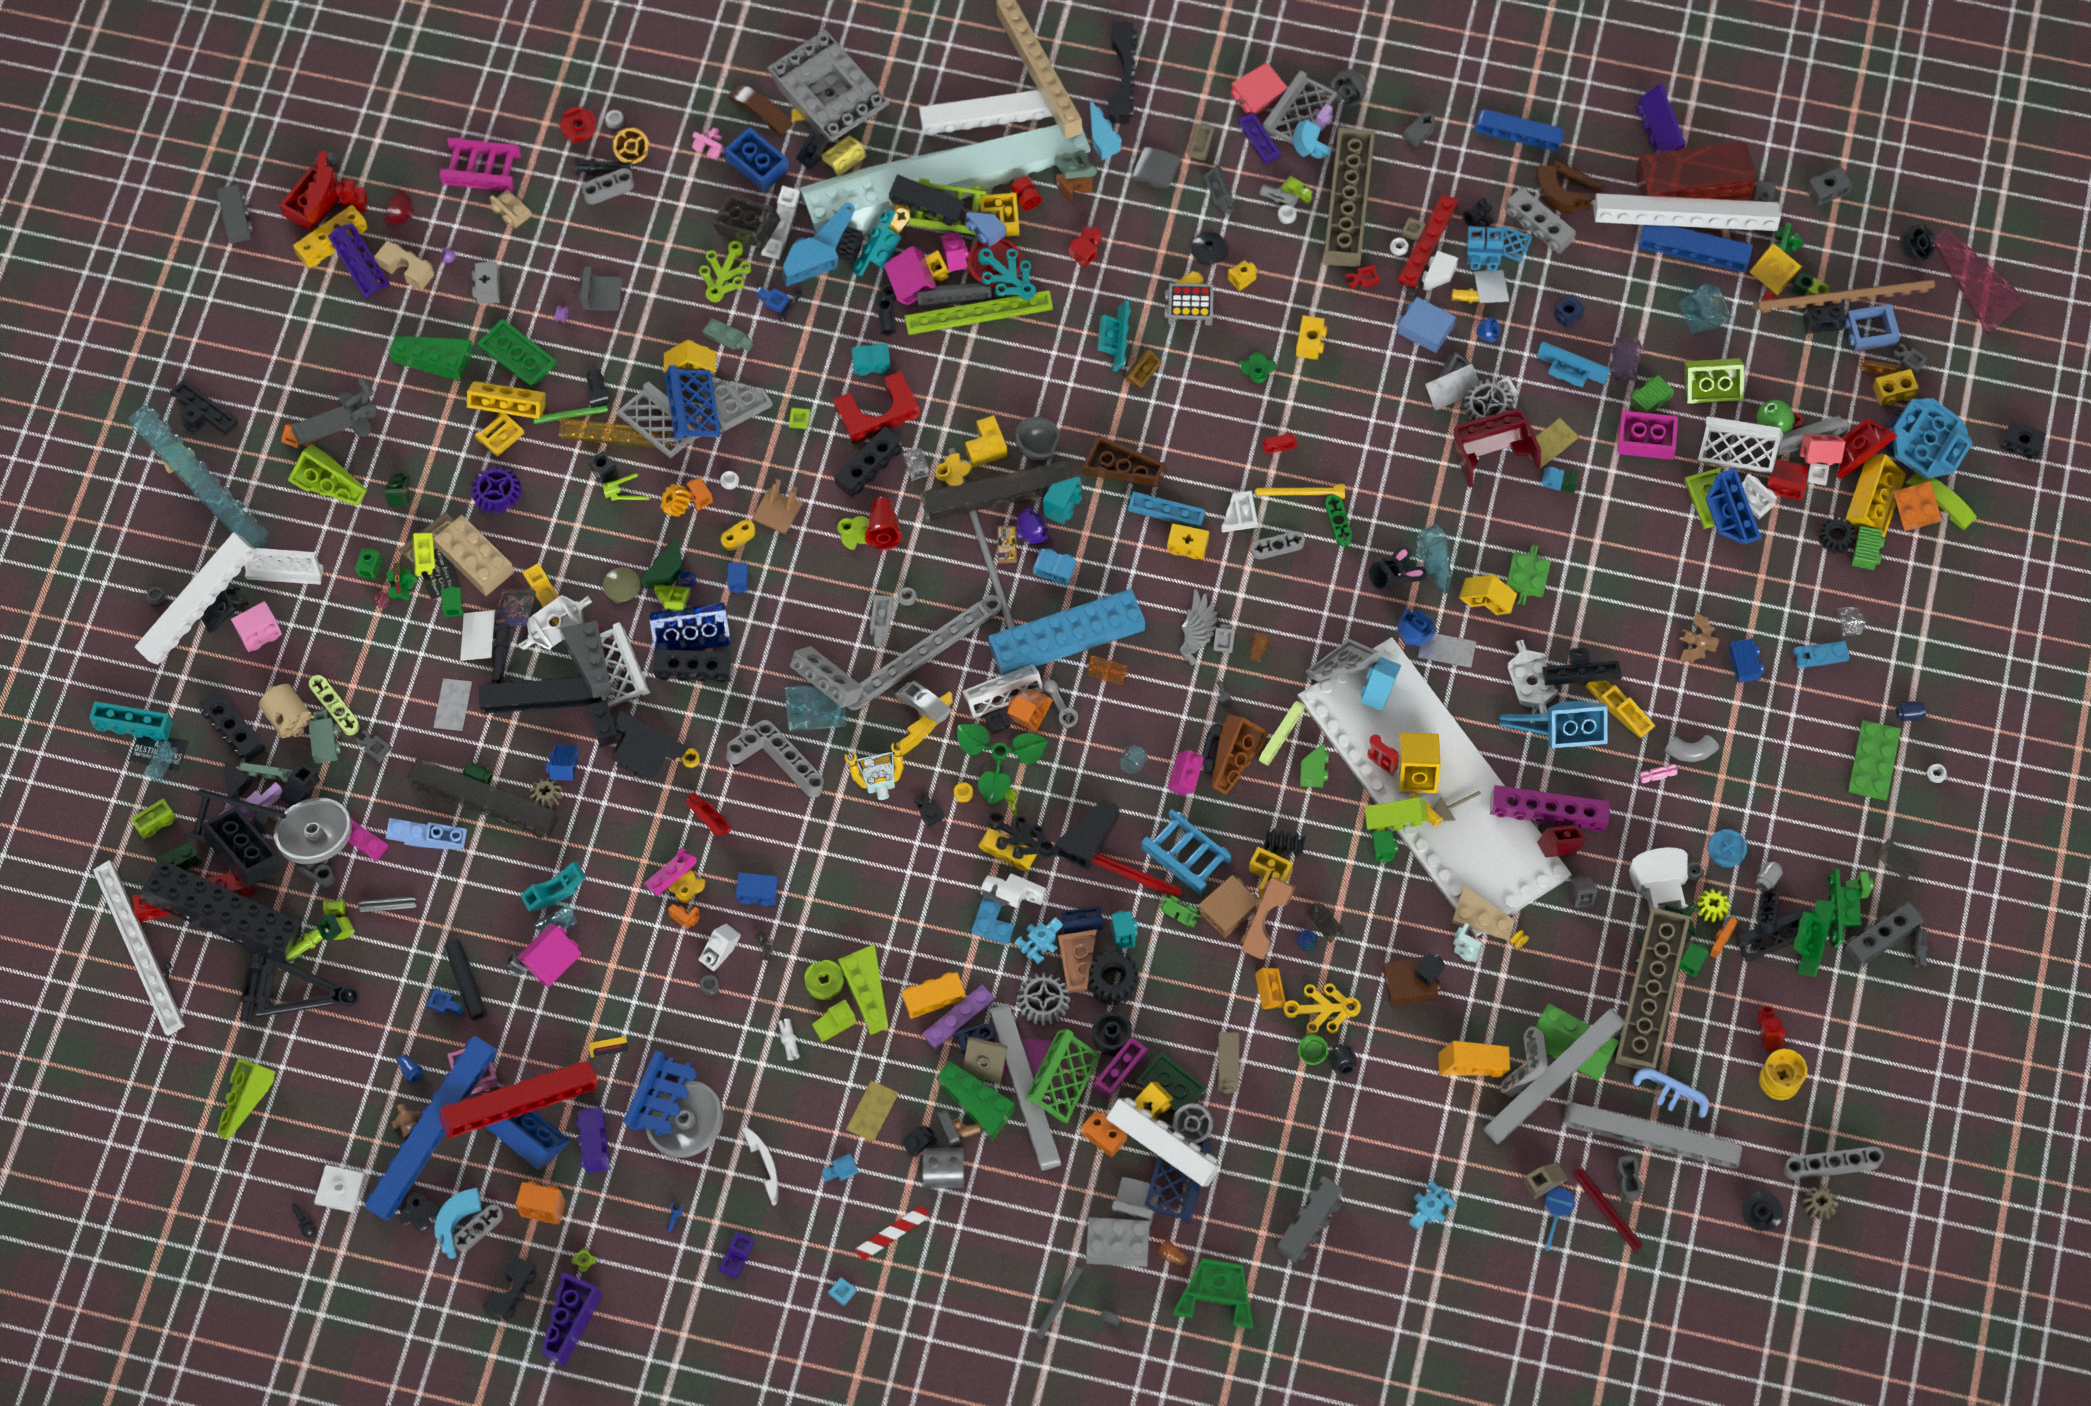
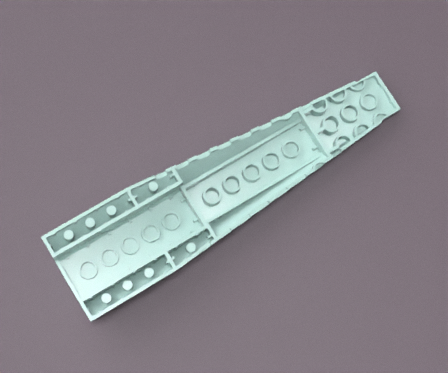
[799,125,1090,244]

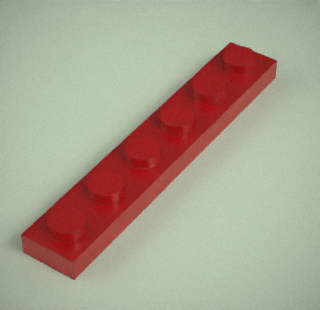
[1398,193,1459,289]

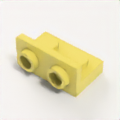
[821,136,866,176]

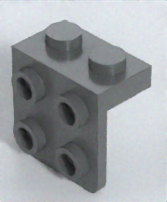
[578,267,622,311]

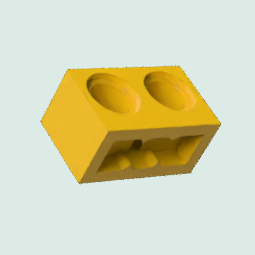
[1873,369,1919,406]

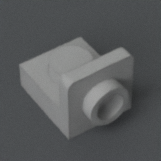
[1213,624,1235,653]

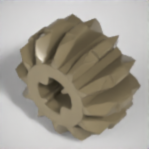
[530,777,563,810]
[1803,1186,1838,1221]

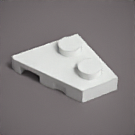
[1221,491,1258,532]

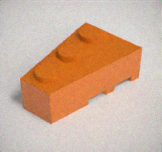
[1007,689,1054,733]

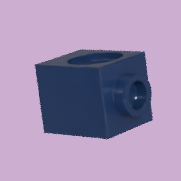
[1554,294,1585,328]

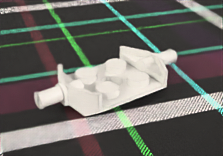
[519,595,592,651]
[1507,640,1558,713]

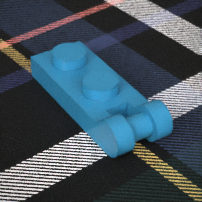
[1793,641,1850,668]

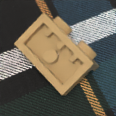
[490,189,532,228]

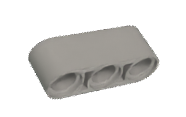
[582,168,634,204]

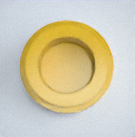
[954,782,973,803]

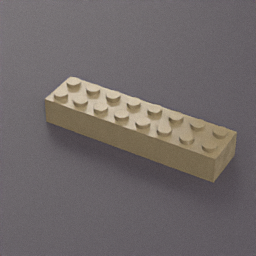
[1323,127,1375,268]
[1615,907,1691,1070]

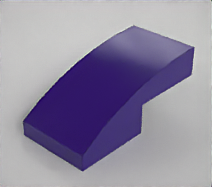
[718,1232,755,1279]

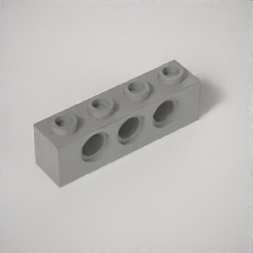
[1505,187,1576,254]
[790,646,863,707]

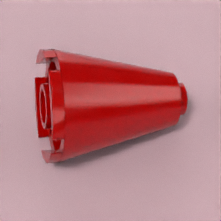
[865,497,902,550]

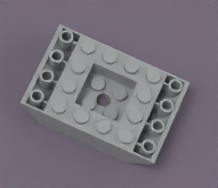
[768,29,890,142]

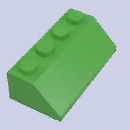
[1536,1004,1619,1081]

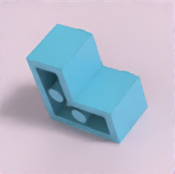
[1360,657,1401,711]

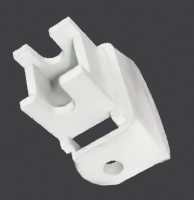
[1629,848,1688,911]

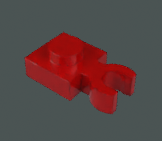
[1345,265,1380,289]

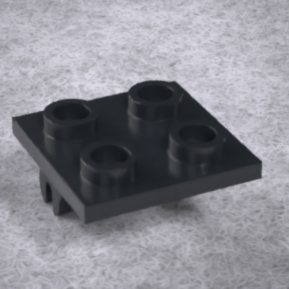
[201,585,249,633]

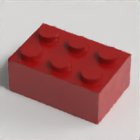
[279,166,341,233]

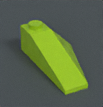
[288,444,367,506]
[216,1058,276,1140]

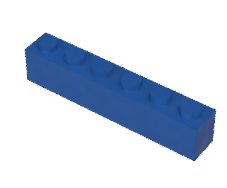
[1638,225,1753,273]

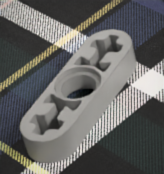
[1251,531,1305,559]
[453,1205,503,1252]

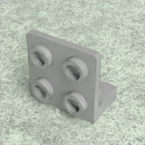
[1112,1177,1161,1225]

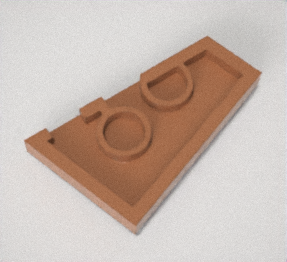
[1058,930,1097,993]

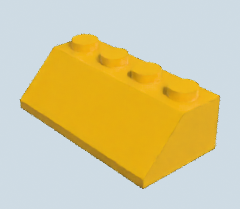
[1846,454,1906,537]

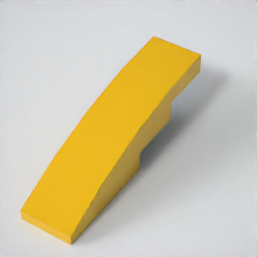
[1585,680,1655,738]
[896,691,953,755]

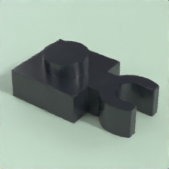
[914,791,945,827]

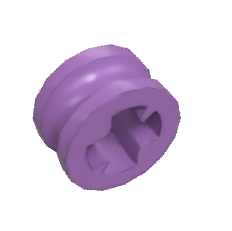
[555,305,568,323]

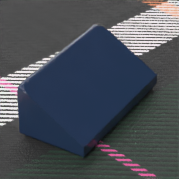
[1061,907,1103,934]

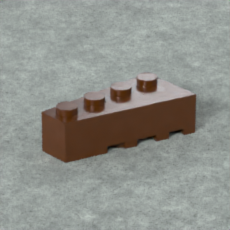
[1082,435,1167,488]

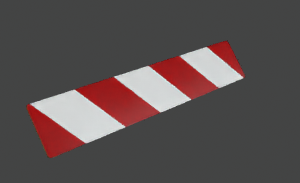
[855,1205,930,1261]

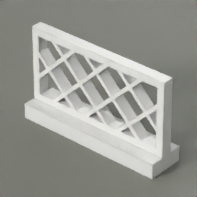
[1698,416,1783,474]
[244,548,324,585]
[600,622,650,708]

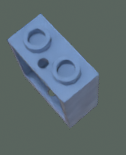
[1844,304,1900,352]

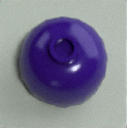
[1015,506,1051,544]

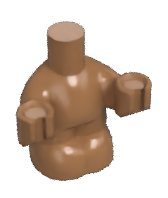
[391,1103,421,1139]

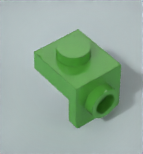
[1845,871,1873,899]

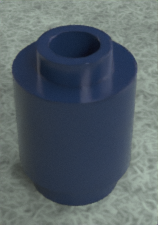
[1896,700,1926,722]

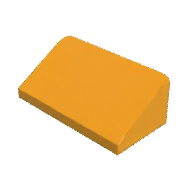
[1255,968,1286,1009]

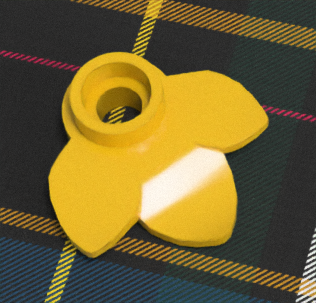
[935,453,972,487]
[668,869,705,903]

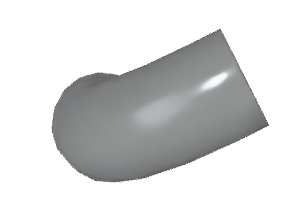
[1665,735,1719,762]

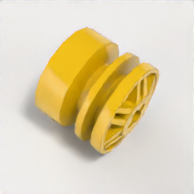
[1759,1049,1808,1100]

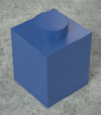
[727,563,749,593]

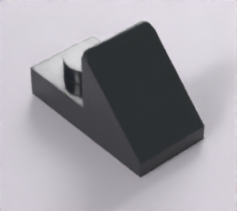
[796,129,829,169]

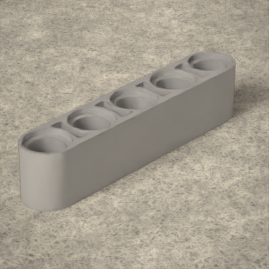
[1783,1147,1884,1180]

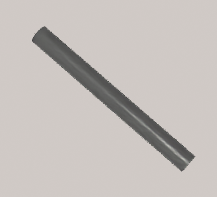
[1035,1267,1083,1340]

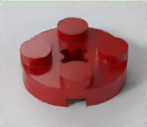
[560,107,596,143]

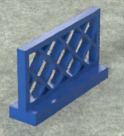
[665,366,721,440]

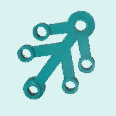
[978,249,1036,300]

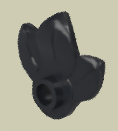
[400,1193,440,1233]

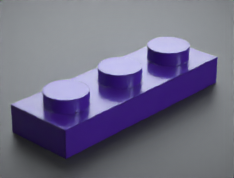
[1238,112,1281,164]

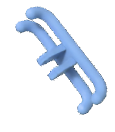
[1632,1068,1709,1118]

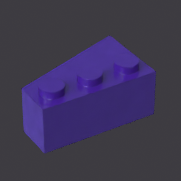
[576,1107,611,1173]

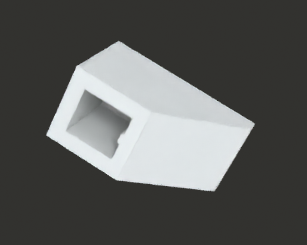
[1422,251,1458,291]
[699,924,741,971]

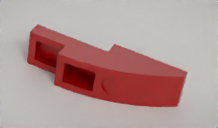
[304,151,335,224]

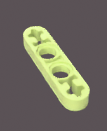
[309,675,360,736]
[1259,701,1305,766]

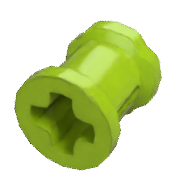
[323,898,346,917]

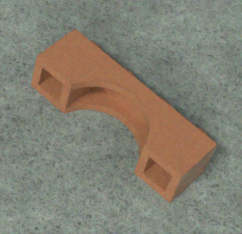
[1240,877,1296,960]

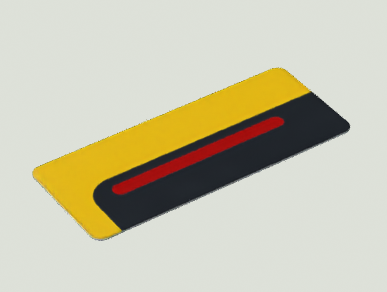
[589,1036,628,1058]

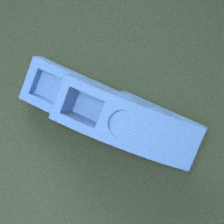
[385,818,467,849]

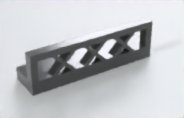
[917,283,991,307]

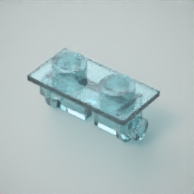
[143,741,178,782]
[534,906,577,934]

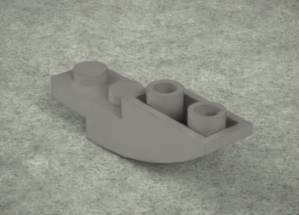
[895,681,952,724]

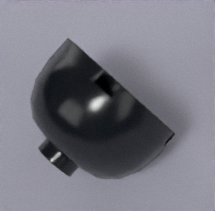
[1899,224,1936,261]

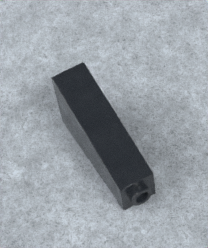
[1054,800,1120,870]

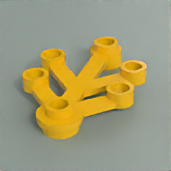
[1284,983,1361,1035]

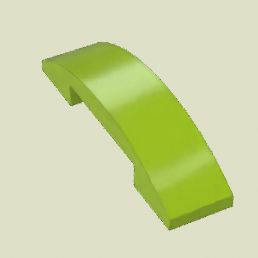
[1906,473,1977,530]

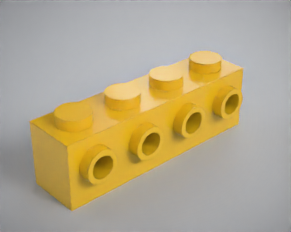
[293,205,368,269]

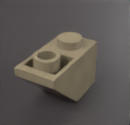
[1523,1163,1568,1200]

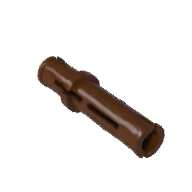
[1554,159,1605,194]

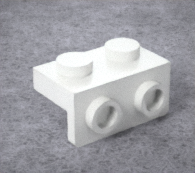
[1742,474,1777,519]

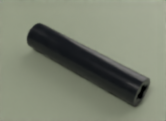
[444,940,487,1021]

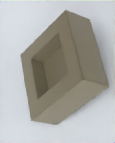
[1401,217,1426,241]

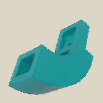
[520,862,586,912]

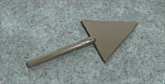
[1432,791,1481,821]

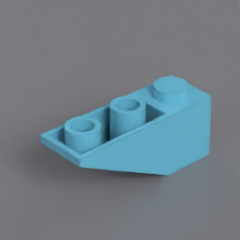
[1090,101,1122,160]

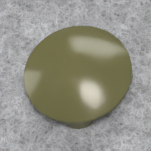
[603,567,640,604]

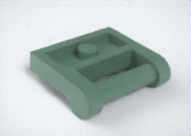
[1055,150,1097,179]

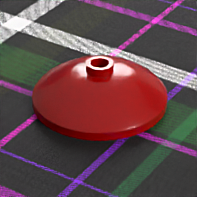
[967,238,1022,287]

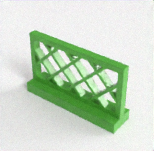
[1024,1029,1101,1123]

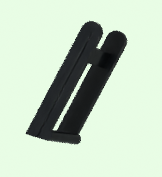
[185,789,287,843]

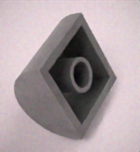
[923,1147,964,1188]

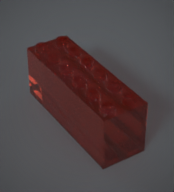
[1635,141,1756,200]

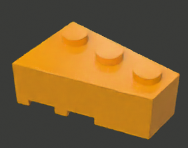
[1438,1041,1510,1077]

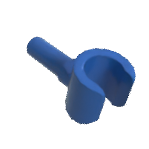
[667,1202,683,1232]

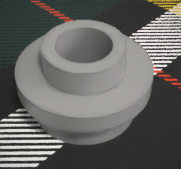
[898,587,917,606]

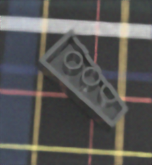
[559,620,612,698]
[1276,1175,1343,1265]

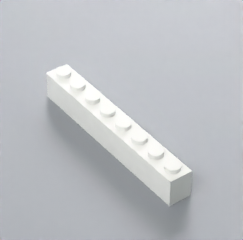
[919,90,1052,135]
[135,532,257,665]

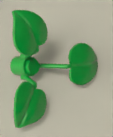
[957,724,1048,804]

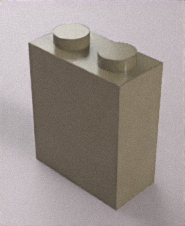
[1218,1033,1239,1094]

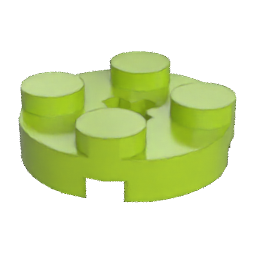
[804,960,844,1000]

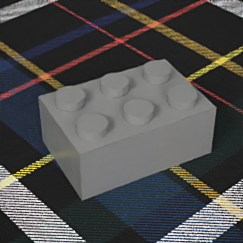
[1086,1217,1150,1267]

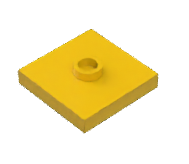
[1749,243,1802,295]

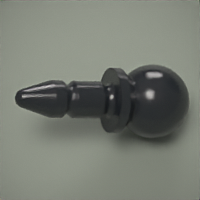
[291,1203,317,1238]

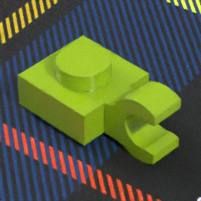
[1281,176,1313,203]

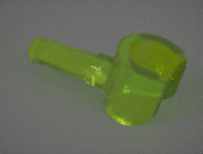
[1005,788,1019,817]

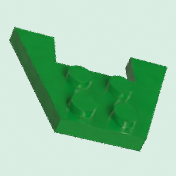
[1172,1258,1253,1329]

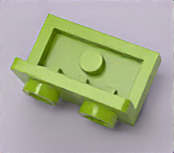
[130,798,177,839]

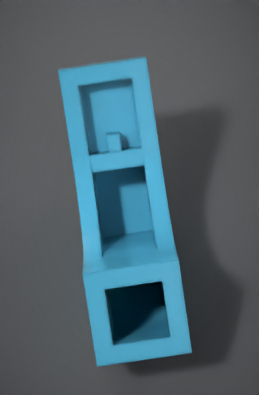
[435,1188,482,1259]

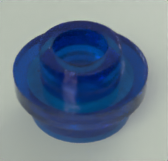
[677,570,696,588]

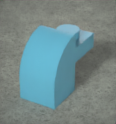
[1293,120,1331,159]

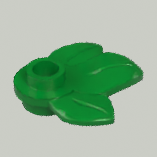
[1239,352,1276,383]

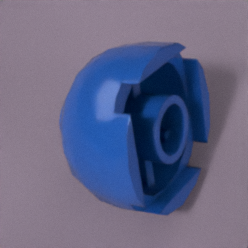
[1397,609,1437,646]

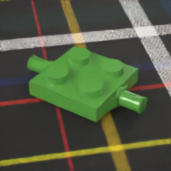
[1506,545,1551,605]

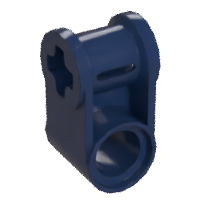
[955,1024,995,1054]

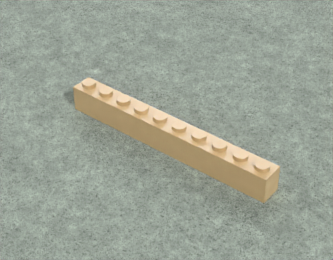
[996,0,1082,139]

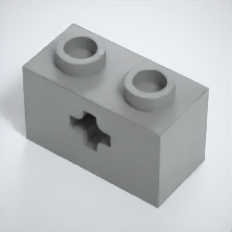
[472,262,500,304]

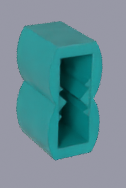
[851,344,891,376]

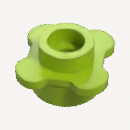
[572,1248,596,1272]

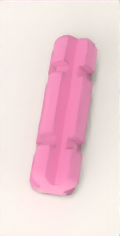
[1639,764,1678,783]

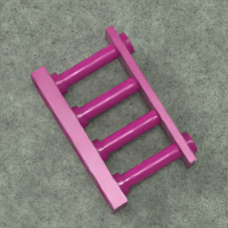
[440,137,521,192]

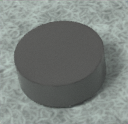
[699,975,720,996]
[1100,1310,1121,1326]

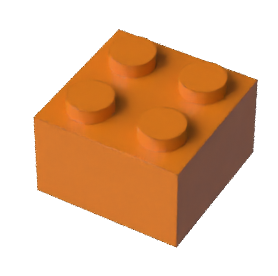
[1893,481,1942,531]
[515,1181,566,1225]

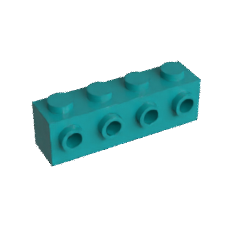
[89,701,173,741]

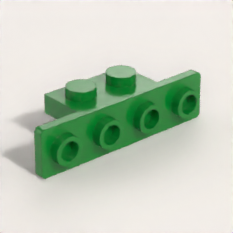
[1827,868,1861,948]
[1793,900,1836,977]

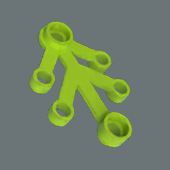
[699,241,751,303]

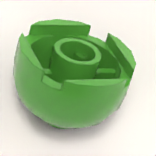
[1756,400,1795,436]

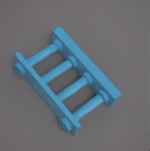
[1141,809,1231,896]

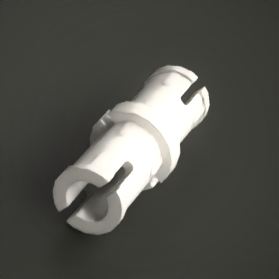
[778,1019,800,1060]

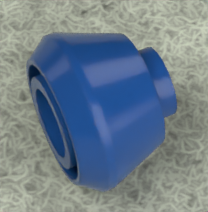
[1477,317,1500,342]

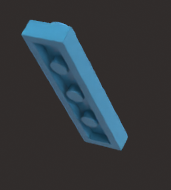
[1128,492,1206,529]

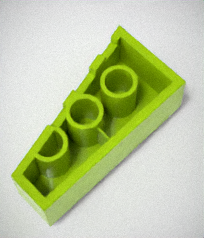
[838,944,888,1035]

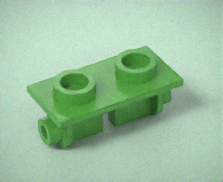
[1159,895,1201,927]

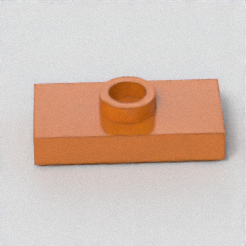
[1710,917,1737,958]

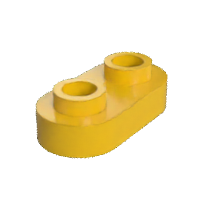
[721,520,755,551]

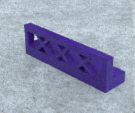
[328,223,390,298]

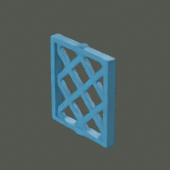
[1495,225,1532,263]

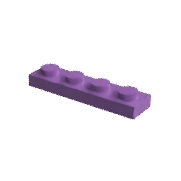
[922,985,995,1050]

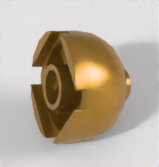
[613,127,649,164]

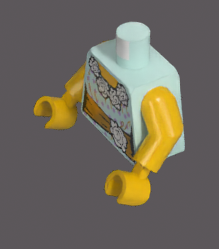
[844,742,904,800]

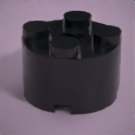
[1092,1011,1132,1057]

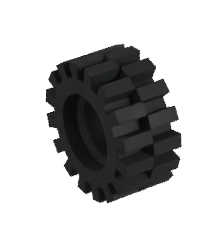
[839,227,863,262]
[1819,517,1855,554]

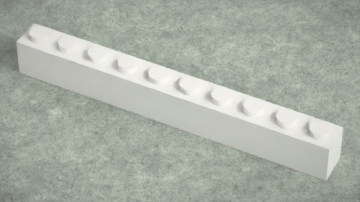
[1593,194,1780,231]

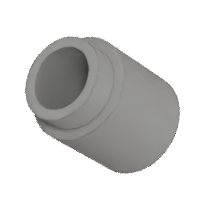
[1755,862,1783,891]

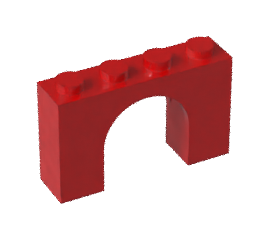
[833,371,920,444]

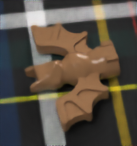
[1679,612,1720,664]

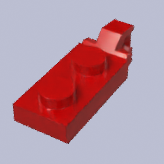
[685,792,732,836]

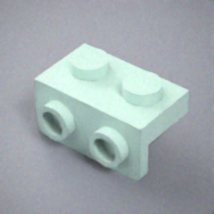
[1453,923,1482,962]

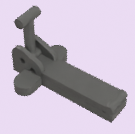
[291,378,376,446]

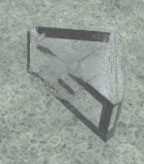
[1838,607,1866,636]

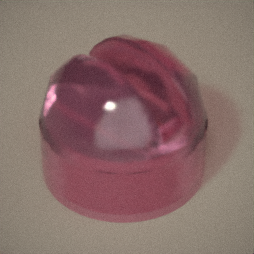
[374,592,390,608]

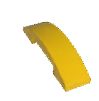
[522,563,559,626]

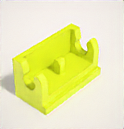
[412,533,435,576]

